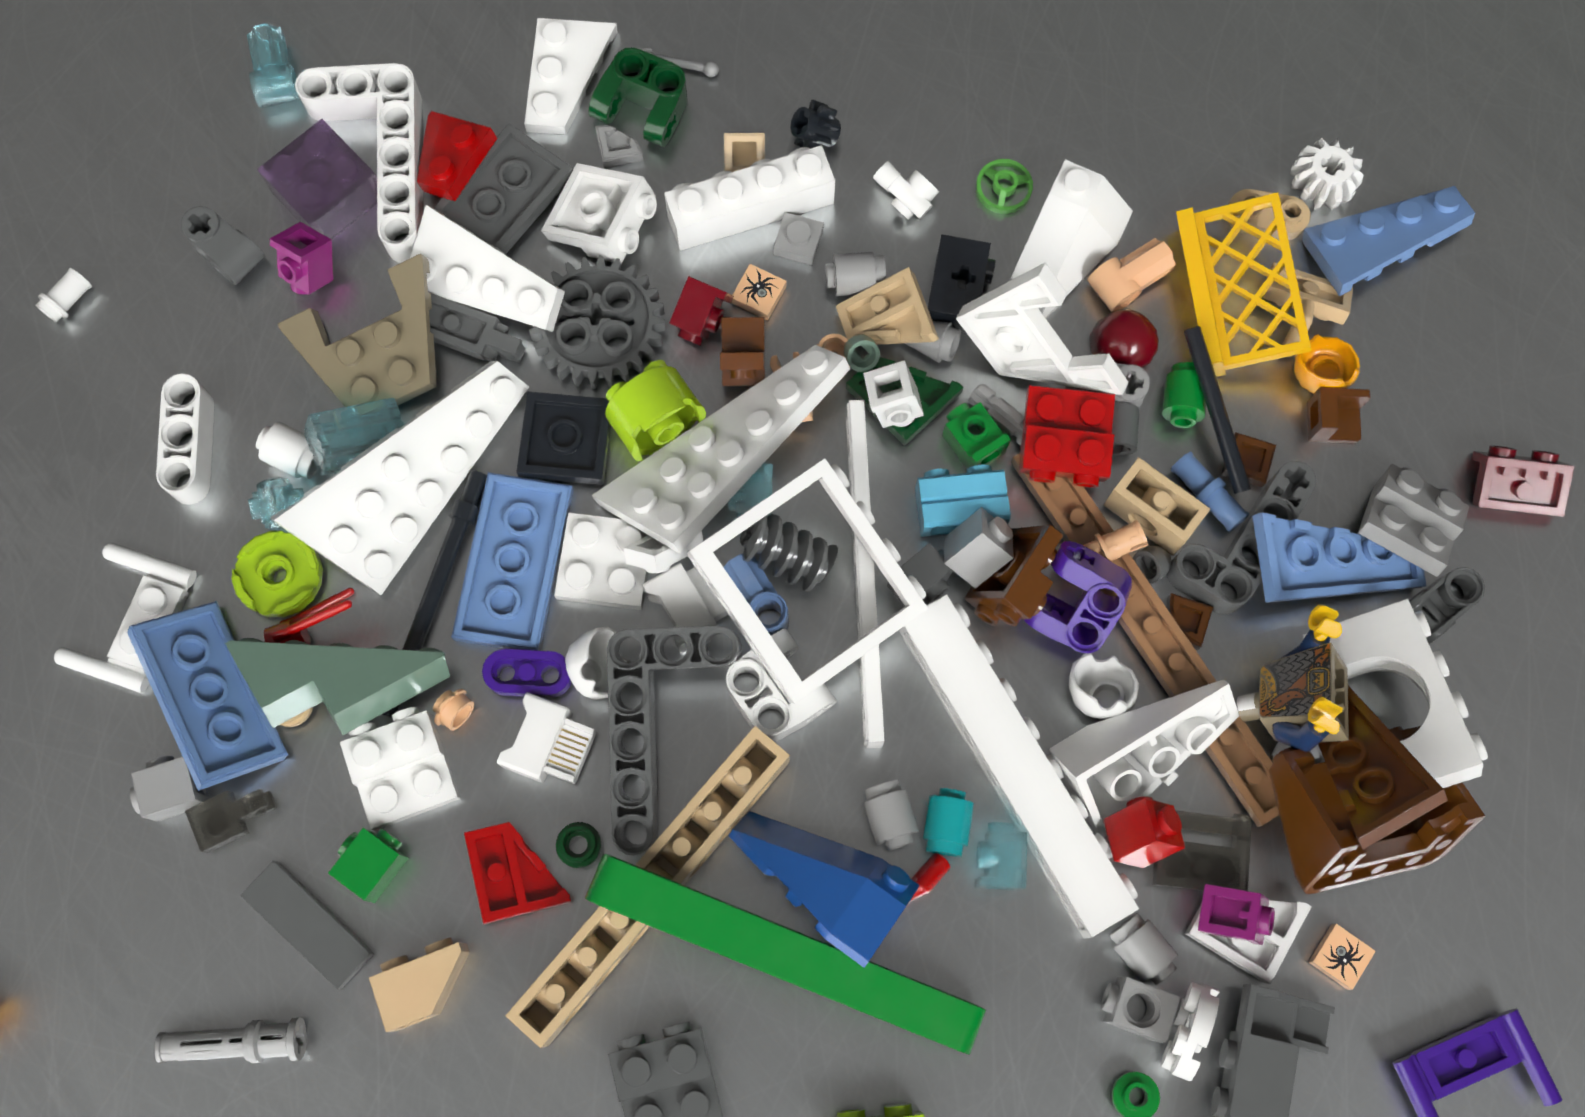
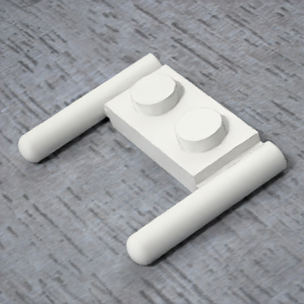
[54,543,197,693]

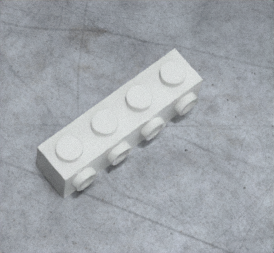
[664,145,835,251]

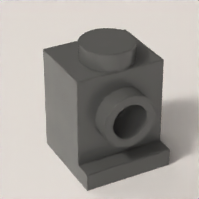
[887,543,954,606]

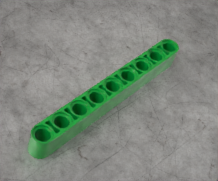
[585,853,986,1055]

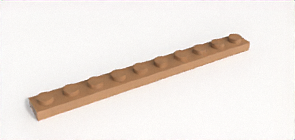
[1011,453,1279,827]

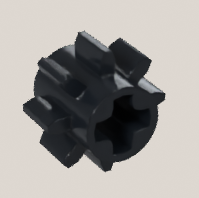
[790,100,841,149]

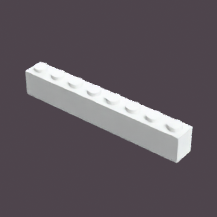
[899,595,1139,939]

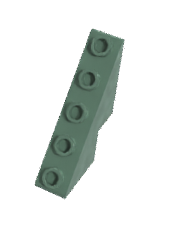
[225,638,451,735]

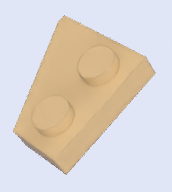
[836,267,939,345]

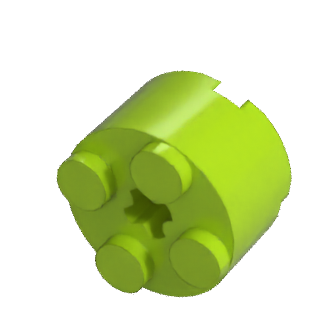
[605,360,706,461]

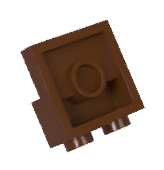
[964,525,1063,627]

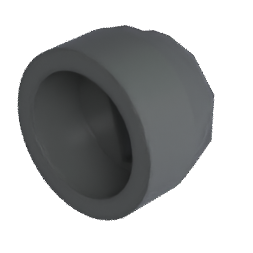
[1133,545,1172,583]

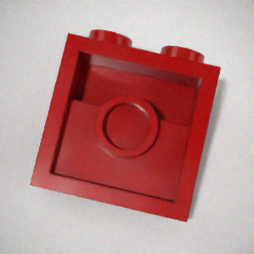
[1018,385,1115,488]

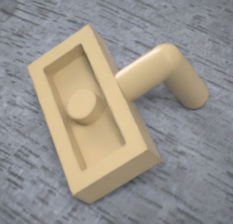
[1263,262,1353,357]

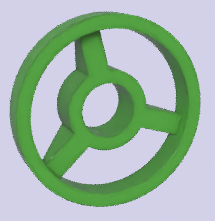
[976,159,1033,214]

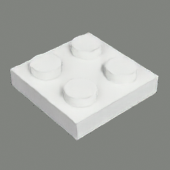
[554,513,648,610]

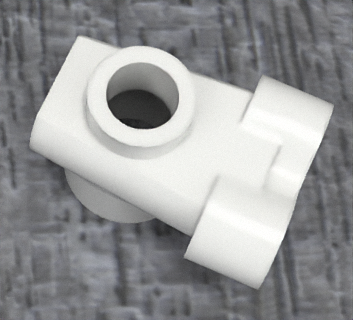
[873,161,939,220]

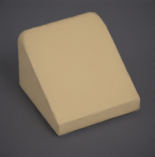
[724,132,765,172]

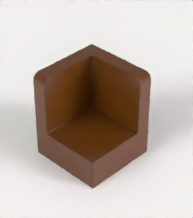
[1307,387,1371,444]

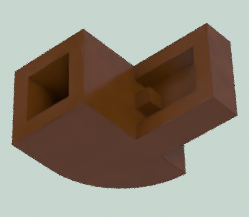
[720,317,765,386]

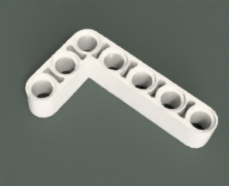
[295,63,423,263]

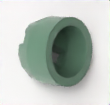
[844,334,880,372]

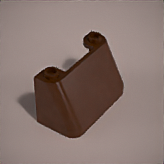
[1269,726,1485,894]

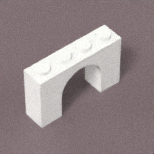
[1302,599,1488,788]

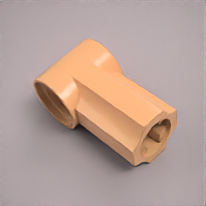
[1087,238,1176,313]

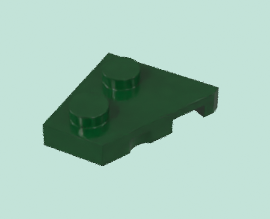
[846,357,964,446]

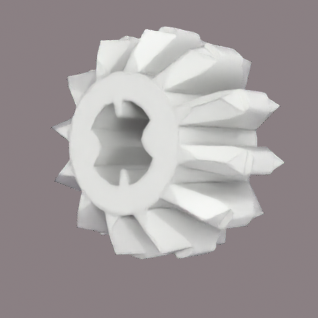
[1290,138,1364,210]

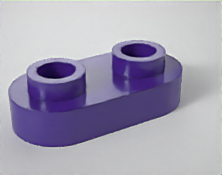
[482,649,572,698]

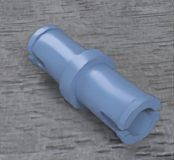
[1171,451,1250,532]

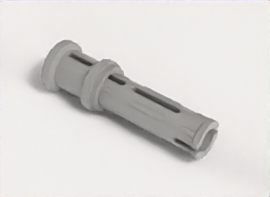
[154,1017,307,1063]

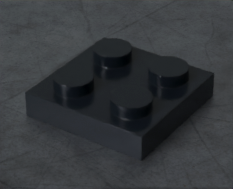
[516,391,611,485]

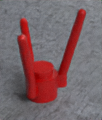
[264,587,354,645]

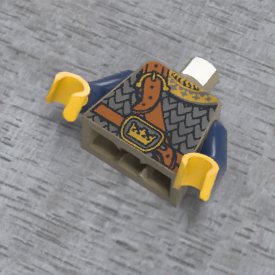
[1237,605,1349,752]

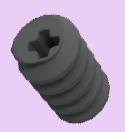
[740,514,838,592]

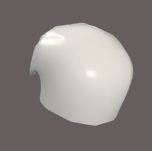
[565,627,630,700]
[1069,653,1139,719]

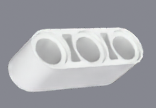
[156,373,214,505]

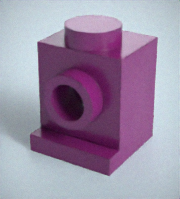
[269,222,333,295]

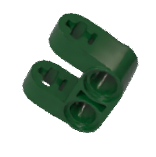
[588,47,688,147]

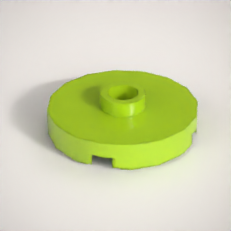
[231,531,323,618]

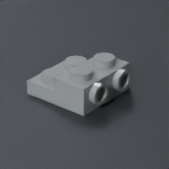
[1358,464,1469,577]

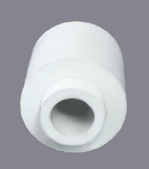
[256,422,325,479]

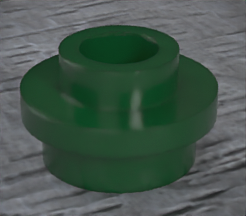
[556,822,602,868]

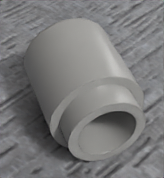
[825,252,886,296]
[863,780,919,851]
[1109,913,1178,985]

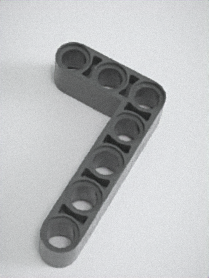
[607,626,742,856]

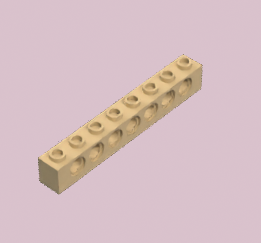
[505,726,790,1048]

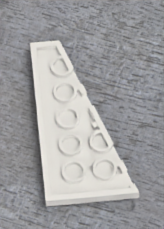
[592,345,850,554]
[270,361,529,595]

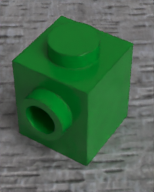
[328,828,409,903]

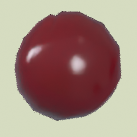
[1090,309,1159,368]

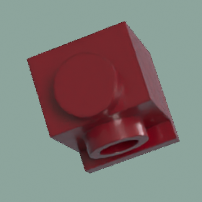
[669,276,734,346]

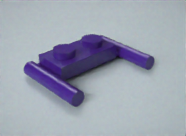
[1392,1008,1563,1117]

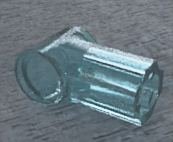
[247,23,301,108]

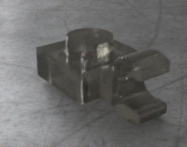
[185,789,277,853]

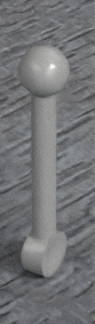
[640,47,719,77]

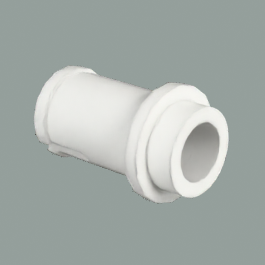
[36,268,92,322]

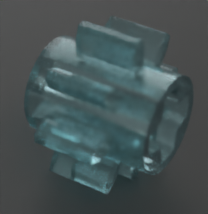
[248,477,304,530]

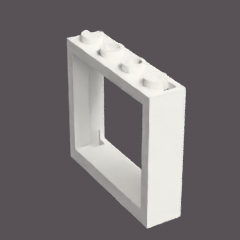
[687,459,928,704]

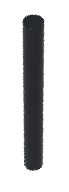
[1184,326,1251,494]

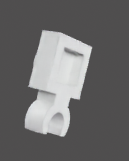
[624,531,703,573]

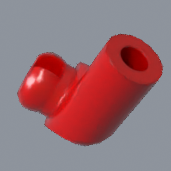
[910,853,951,901]

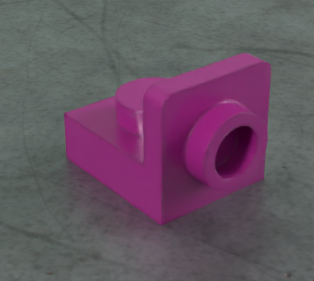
[1198,884,1275,945]

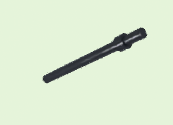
[381,470,487,718]

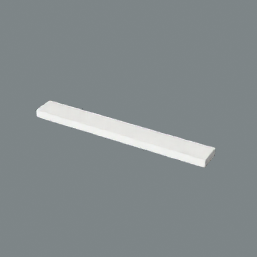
[845,400,884,748]

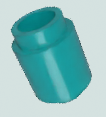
[923,788,974,857]

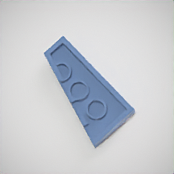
[1302,186,1475,297]
[1252,512,1427,602]

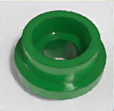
[1112,1072,1160,1117]

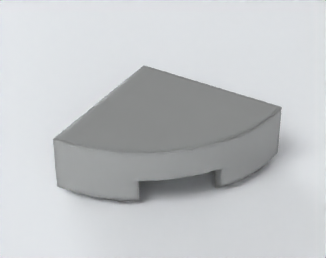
[595,125,644,168]

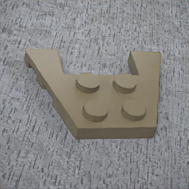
[278,253,437,422]

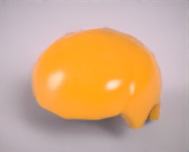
[1294,334,1360,394]

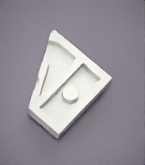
[1185,900,1312,984]

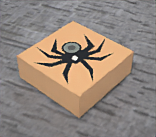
[731,264,787,321]
[1308,924,1376,990]

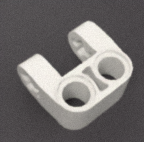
[726,629,837,742]

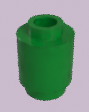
[1162,362,1206,428]

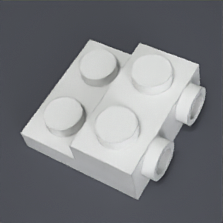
[541,163,657,264]
[340,707,461,831]

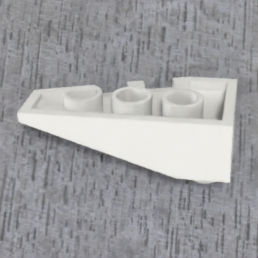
[1010,159,1133,318]
[1049,679,1239,838]

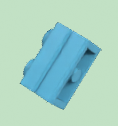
[915,465,1011,537]

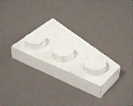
[524,18,618,135]

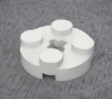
[1161,982,1220,1081]

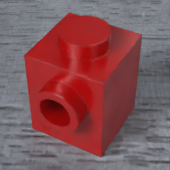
[1103,796,1185,868]

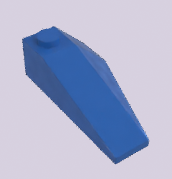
[728,811,920,968]

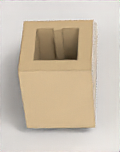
[369,937,470,1032]

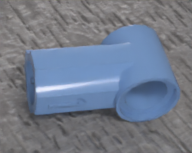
[724,554,789,635]

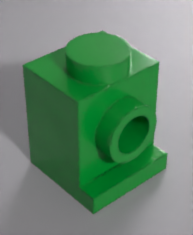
[942,402,1011,469]

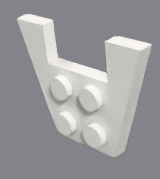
[956,262,1129,395]

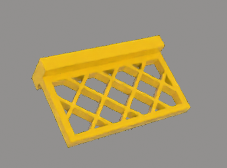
[1176,192,1311,377]

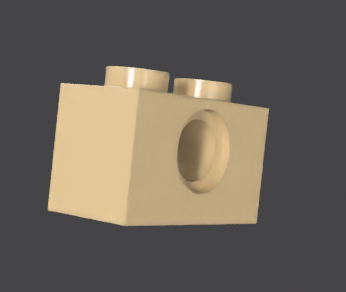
[1104,457,1210,556]

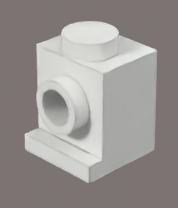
[863,360,924,428]

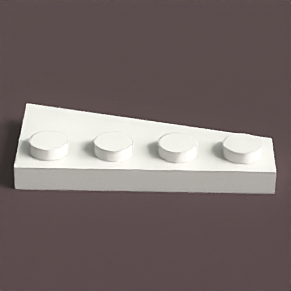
[410,205,565,332]

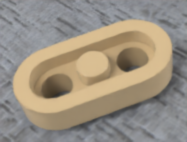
[1227,189,1311,240]

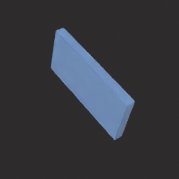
[451,472,574,651]
[127,601,288,791]

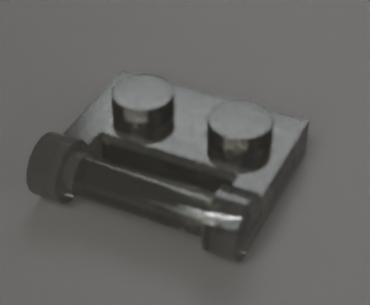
[1152,810,1251,892]

